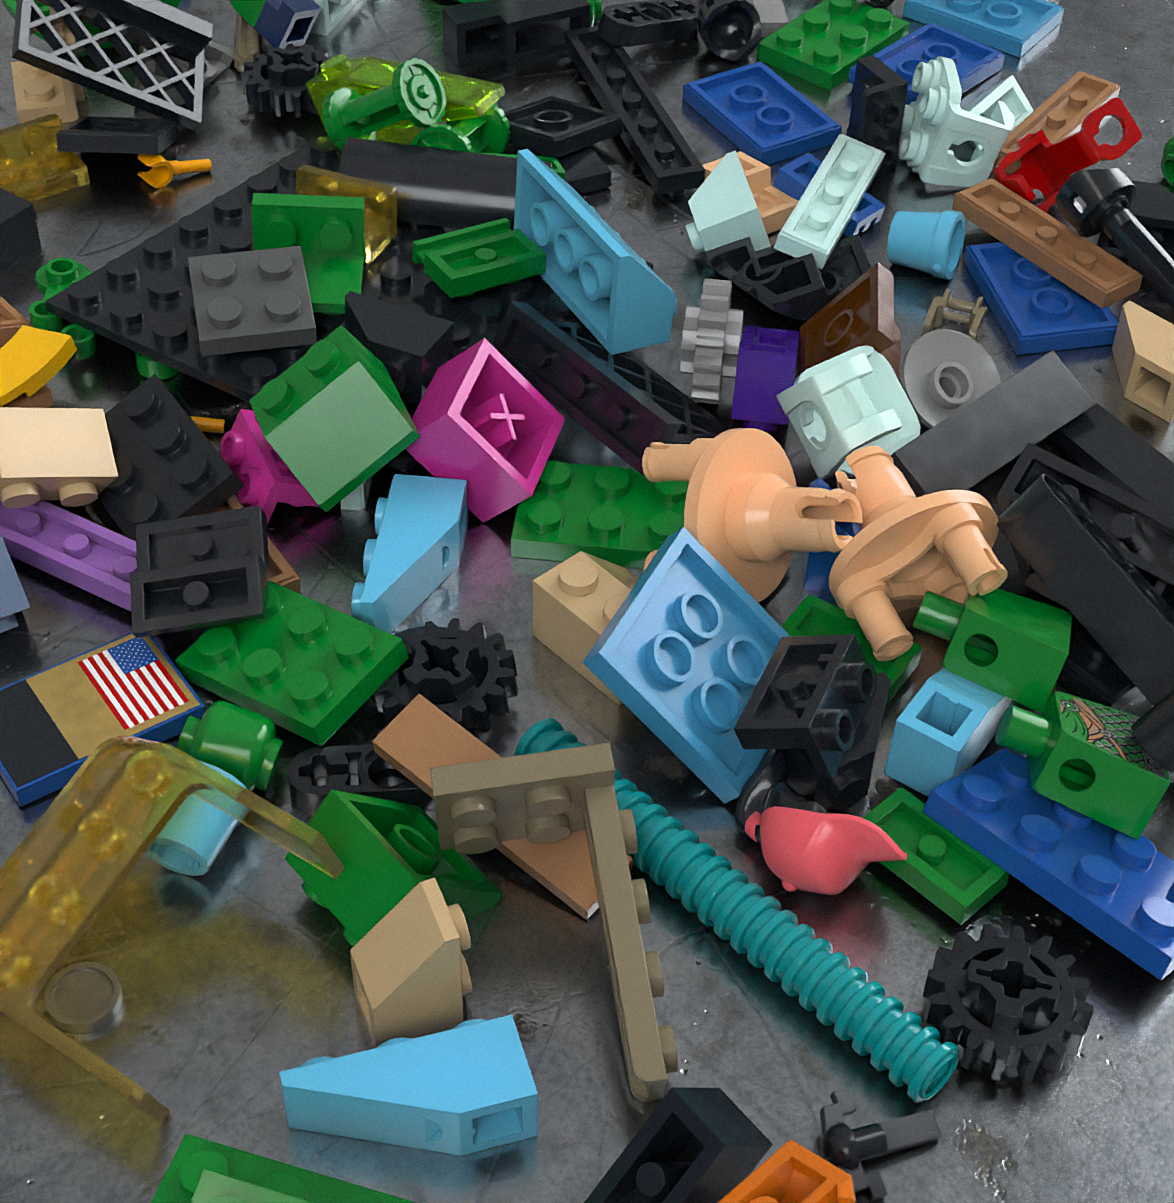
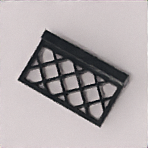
[12,0,213,131]
[492,302,730,475]

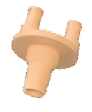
[642,428,863,603]
[828,445,1008,661]

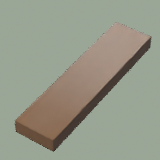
[993,71,1121,174]
[952,178,1143,309]
[372,694,633,920]

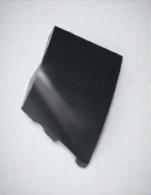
[703,234,871,321]

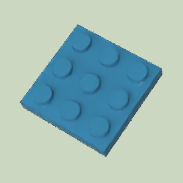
[582,526,791,804]

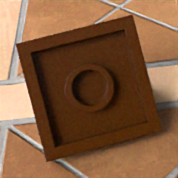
[798,262,901,384]

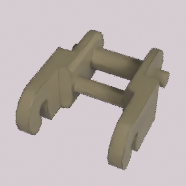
[922,288,988,341]

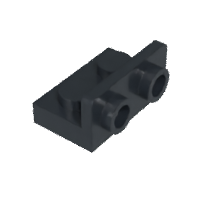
[846,55,909,175]
[734,634,877,777]

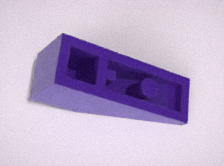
[731,325,800,431]

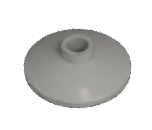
[901,329,1002,429]

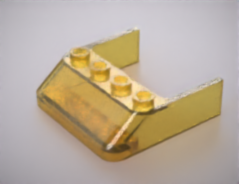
[0,736,344,1124]

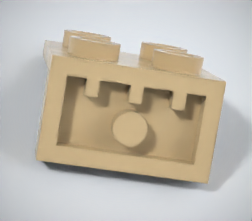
[11,7,86,128]

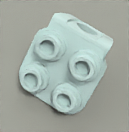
[899,56,1015,187]
[776,345,920,480]

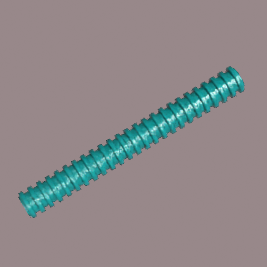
[514,718,960,1103]

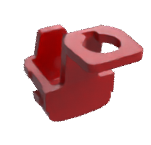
[993,97,1142,213]

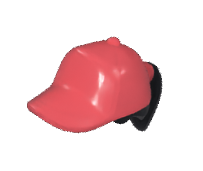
[735,749,908,895]

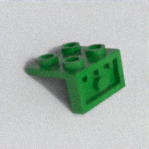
[251,193,365,316]

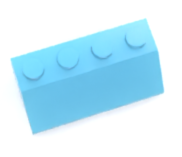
[514,149,677,355]

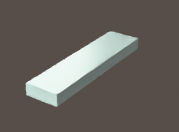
[774,134,885,269]

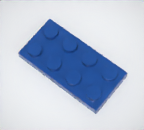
[923,748,1174,980]

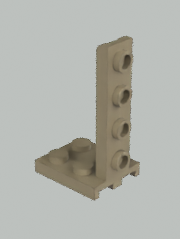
[430,742,678,1101]

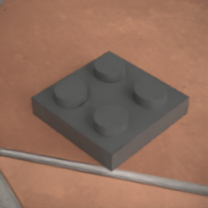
[188,246,317,357]

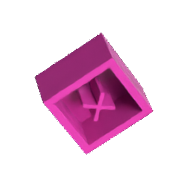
[405,338,565,523]

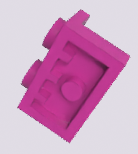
[220,409,319,524]

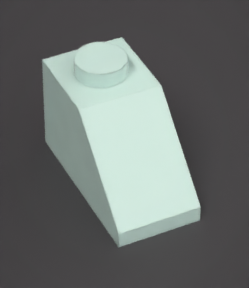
[685,150,771,270]

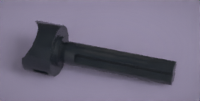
[697,0,762,61]
[1055,167,1174,310]

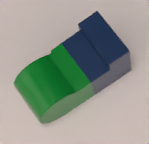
[229,0,321,49]

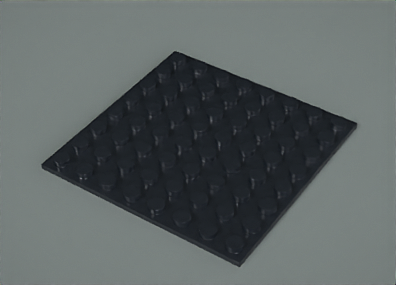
[45,136,653,473]

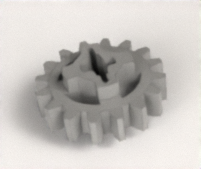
[680,278,744,404]

